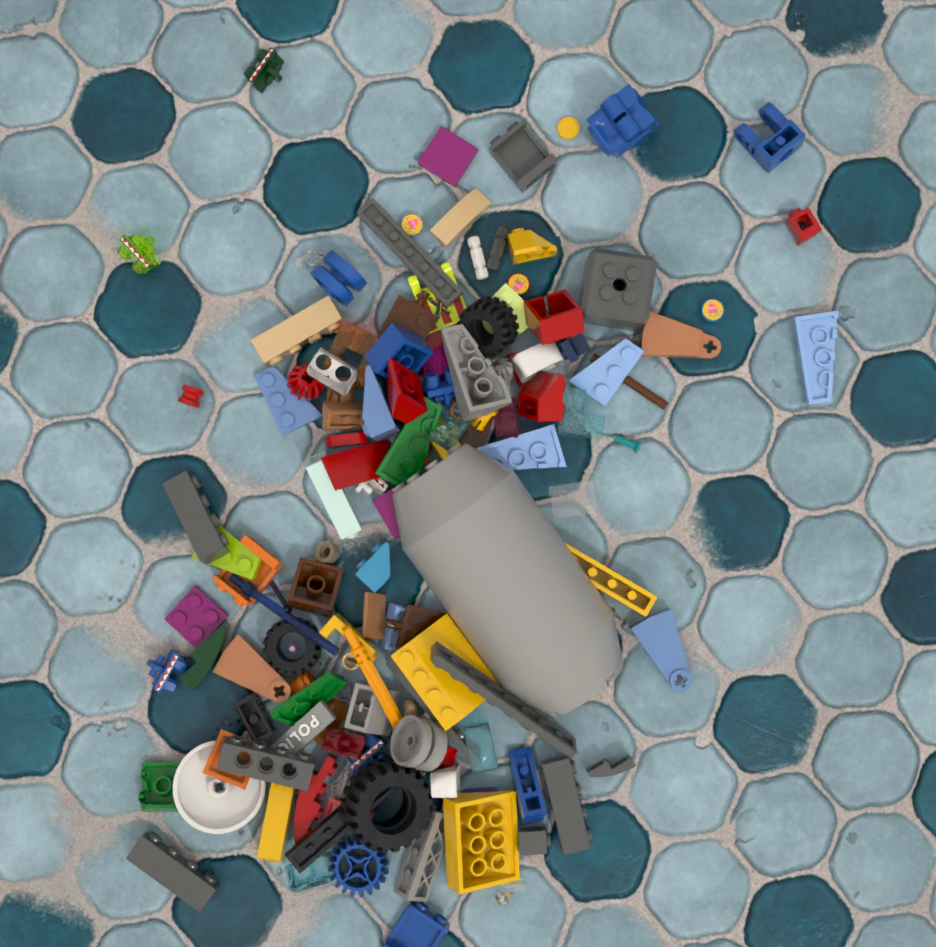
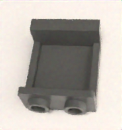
[489,119,558,193]

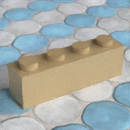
[251,295,344,366]

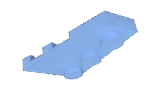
[569,338,644,406]

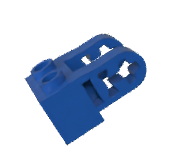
[733,102,805,173]

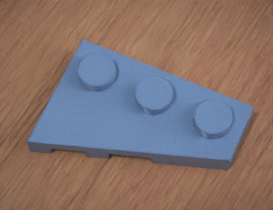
[254,366,322,436]

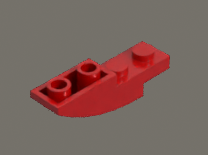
[294,753,338,844]

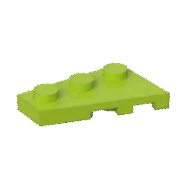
[192,525,262,581]

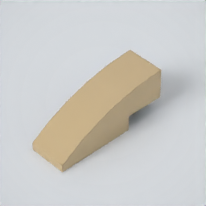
[430,188,492,249]

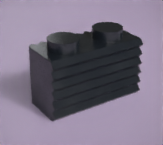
[233,692,277,741]

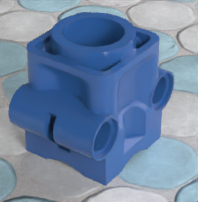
[586,84,661,158]

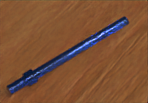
[229,574,340,656]

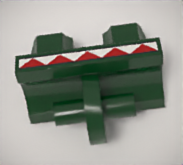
[244,48,284,93]

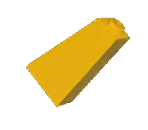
[257,783,296,864]

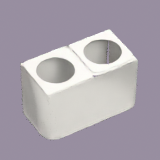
[510,342,564,383]
[307,347,358,396]
[430,765,460,798]

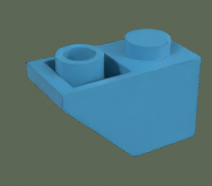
[355,541,391,593]

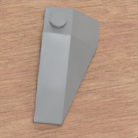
[440,324,512,421]

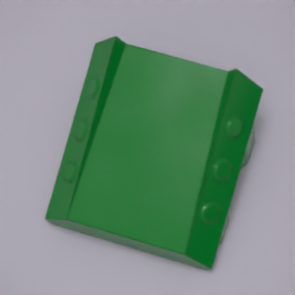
[138,762,181,813]

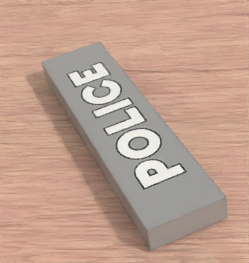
[261,701,337,766]

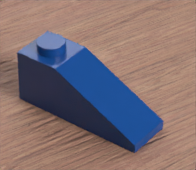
[508,747,547,825]

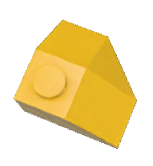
[507,228,557,265]

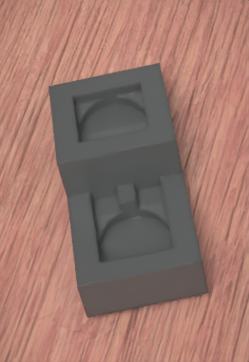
[586,755,636,777]

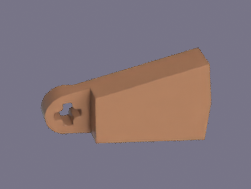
[640,311,721,359]
[213,634,293,703]

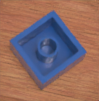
[364,323,433,378]

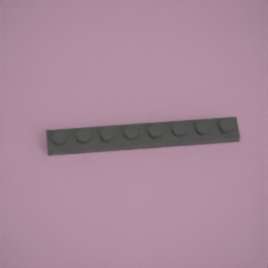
[430,641,577,758]

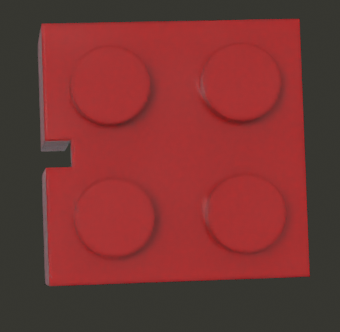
[524,289,585,345]

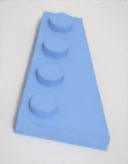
[793,311,839,406]
[476,424,567,470]

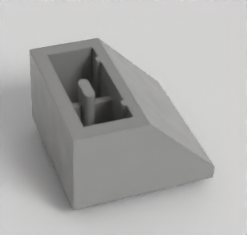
[344,680,401,736]

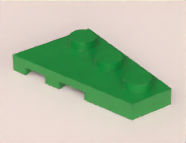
[269,671,347,726]

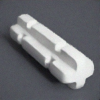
[467,236,488,280]

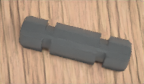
[487,227,509,271]

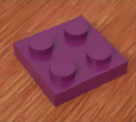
[164,586,229,649]

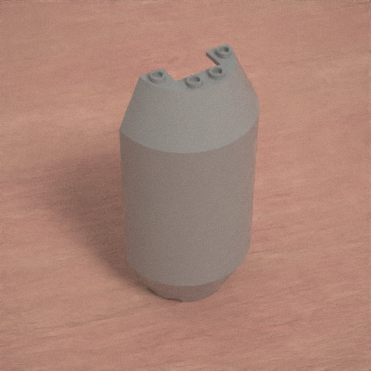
[392,443,623,717]

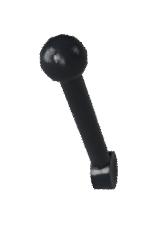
[270,580,292,614]

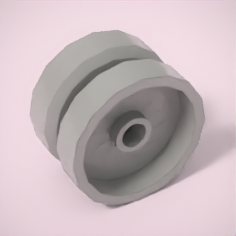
[390,715,448,772]

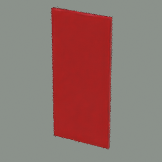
[321,439,390,491]

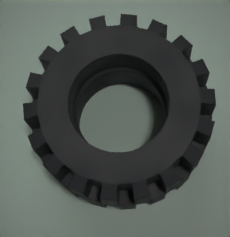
[457,296,519,358]
[263,617,323,676]

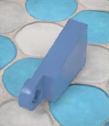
[629,609,692,692]

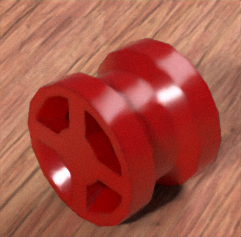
[178,384,204,408]

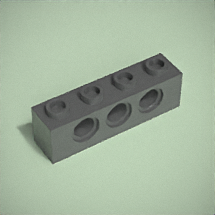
[217,735,316,791]

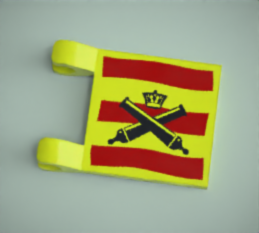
[408,262,466,334]

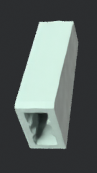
[305,450,362,540]

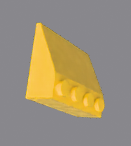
[391,614,500,731]
[443,790,520,895]

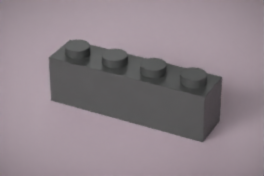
[162,471,230,565]
[541,755,593,855]
[126,831,220,912]

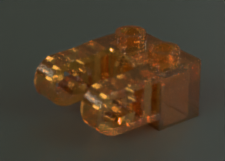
[322,321,380,390]

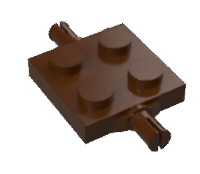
[378,290,438,341]
[385,604,450,649]

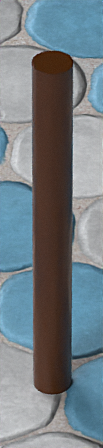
[590,353,668,410]

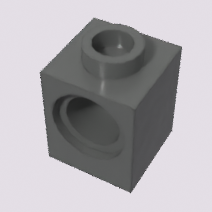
[518,826,551,855]

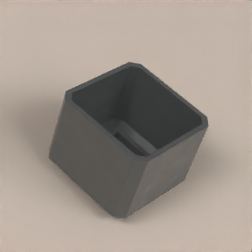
[579,248,657,331]

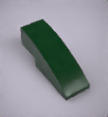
[180,622,230,691]

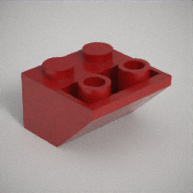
[517,370,566,422]

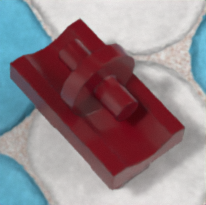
[321,727,366,760]

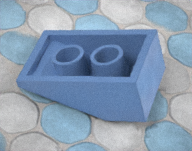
[362,365,402,442]

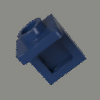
[559,333,590,363]

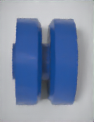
[310,250,367,307]

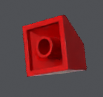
[388,358,428,424]

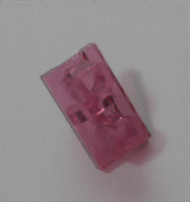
[494,397,519,438]

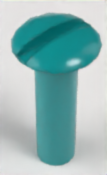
[614,435,641,453]

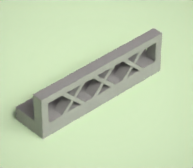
[394,806,445,903]

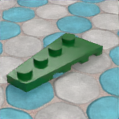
[375,396,442,486]

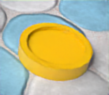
[557,117,579,140]

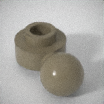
[305,541,339,565]

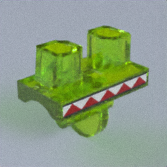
[117,234,161,274]

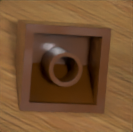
[287,557,344,618]

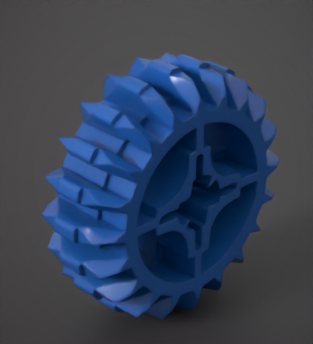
[328,836,390,898]

